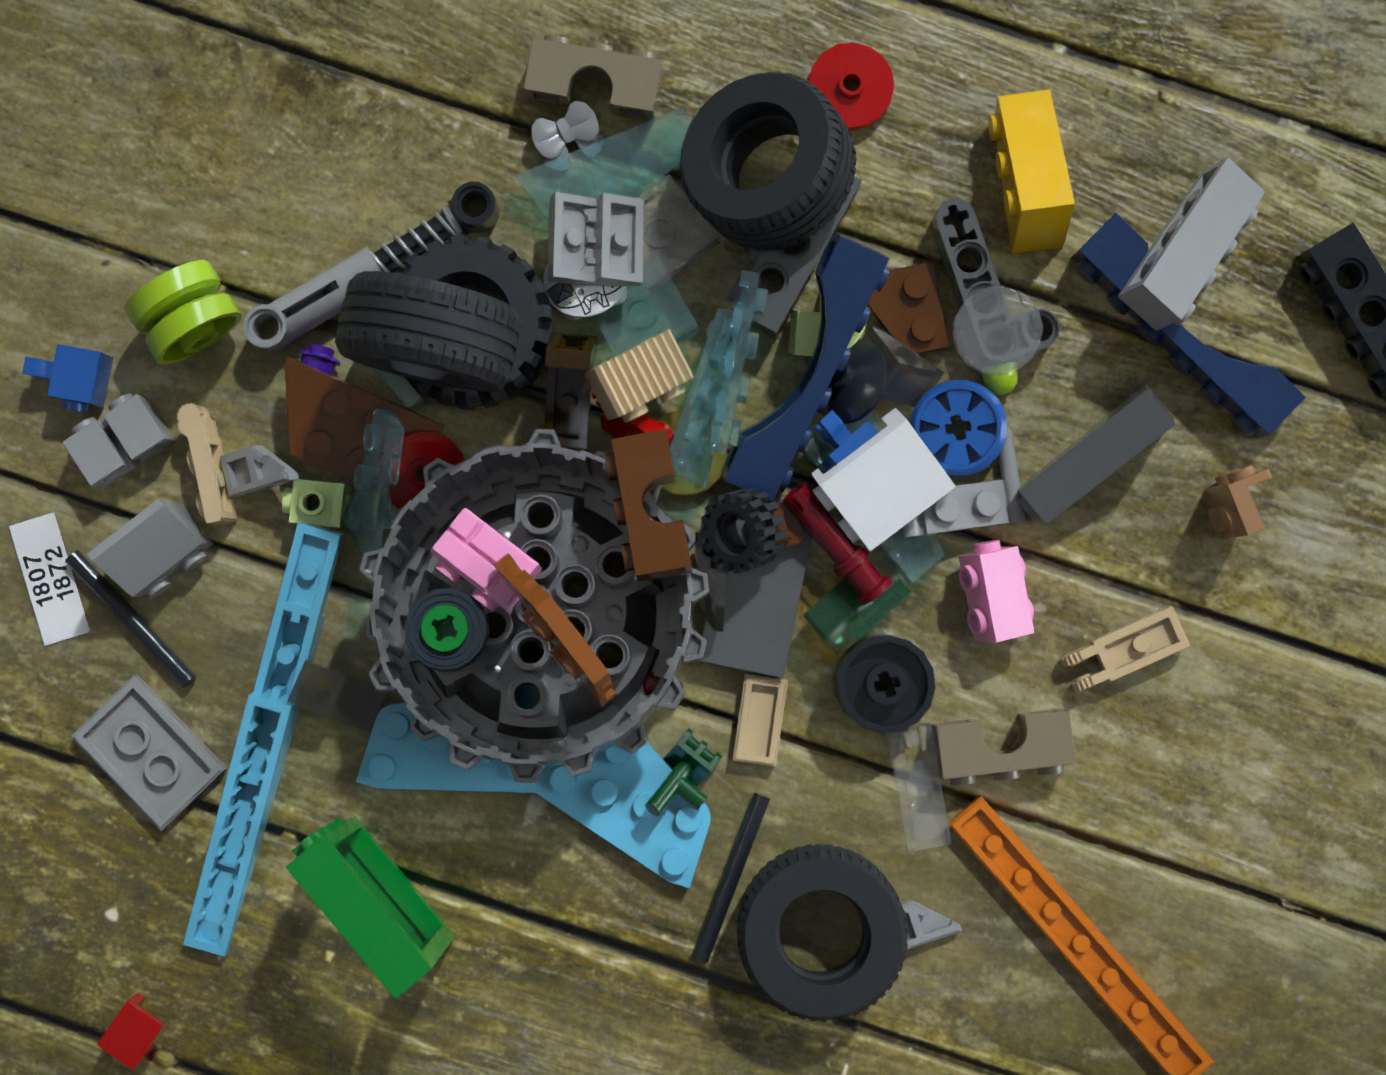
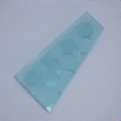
[515,108,691,222]

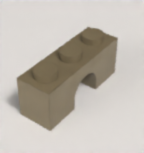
[524,35,663,122]
[932,708,1076,786]

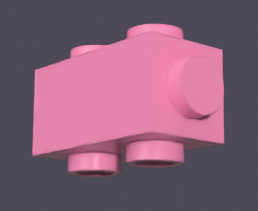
[958,540,1035,643]

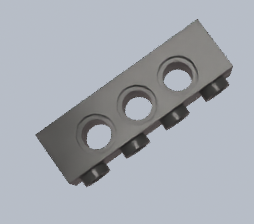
[727,176,862,339]

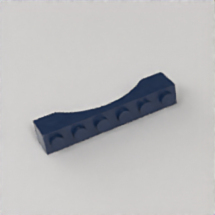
[1071,213,1306,439]
[721,231,890,502]

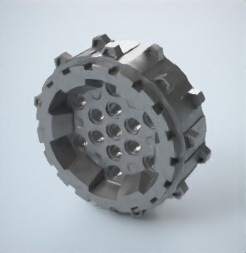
[359,429,709,783]

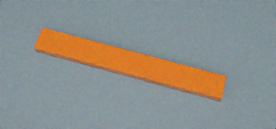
[947,795,1215,1075]

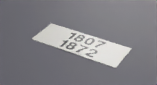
[9,512,90,646]

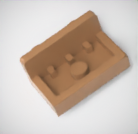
[1205,465,1272,539]

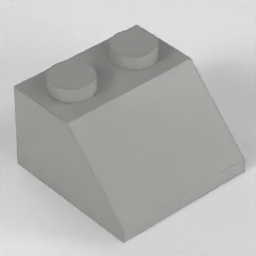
[87,499,213,599]

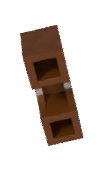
[605,429,692,582]

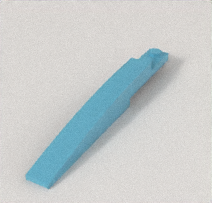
[183,521,344,957]

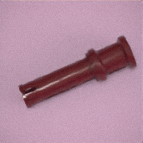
[783,483,892,606]

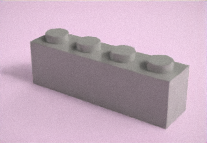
[1118,157,1265,331]

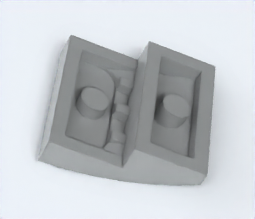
[547,192,644,286]

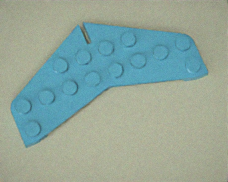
[356,685,710,888]

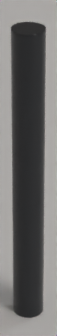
[65,550,197,688]
[692,792,771,963]

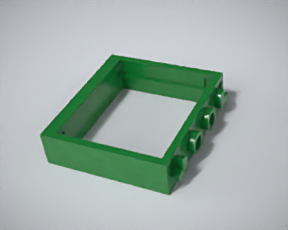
[286,816,455,999]

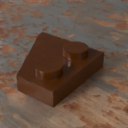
[868,262,949,357]

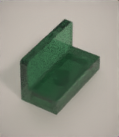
[804,578,911,655]

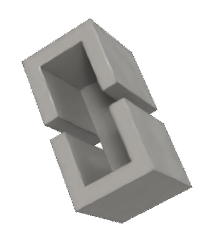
[63,393,177,489]

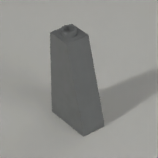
[1018,384,1175,525]

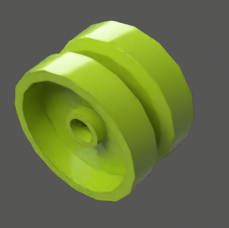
[124,260,242,365]

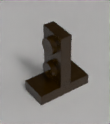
[544,333,598,449]

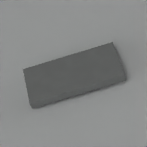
[699,489,812,678]

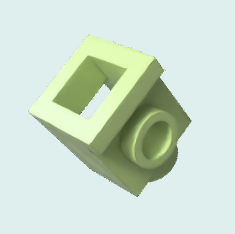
[282,479,352,530]

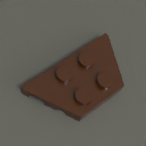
[284,356,444,489]

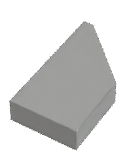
[220,445,299,499]
[901,899,962,950]

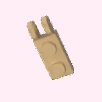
[176,403,238,526]
[1060,606,1190,692]

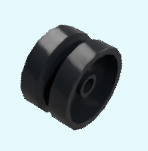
[833,634,936,733]

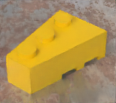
[988,89,1075,254]

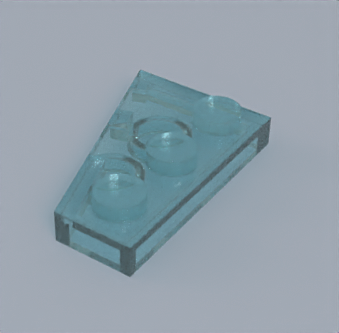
[344,409,405,555]

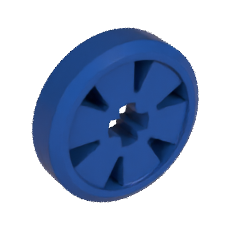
[910,380,1008,477]

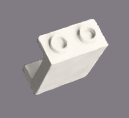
[811,408,956,551]

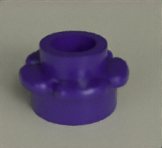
[298,344,341,376]

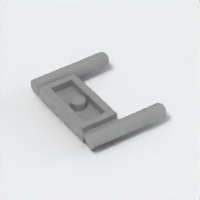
[902,428,1026,538]

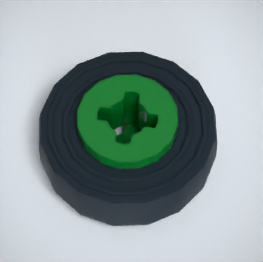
[404,588,489,672]

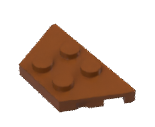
[493,553,617,707]

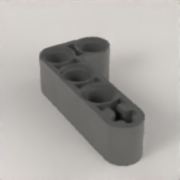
[931,198,1060,367]

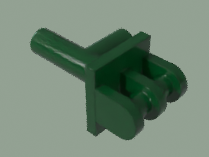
[645,728,723,816]

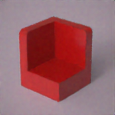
[97,992,164,1070]

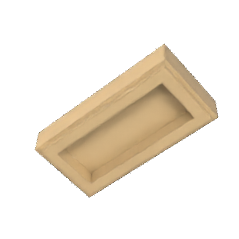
[732,673,788,767]

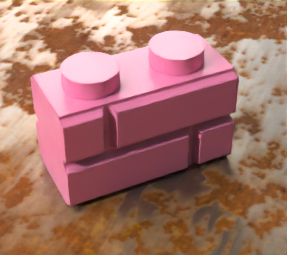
[430,508,542,613]

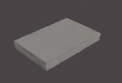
[71,675,228,831]

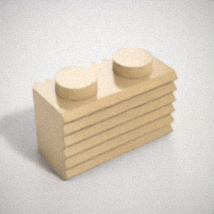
[584,329,694,423]

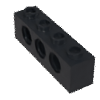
[1295,222,1386,402]

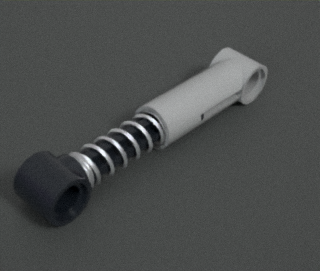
[243,182,500,353]

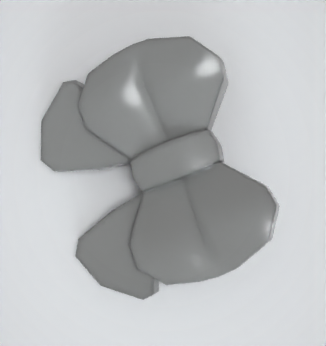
[531,101,604,171]

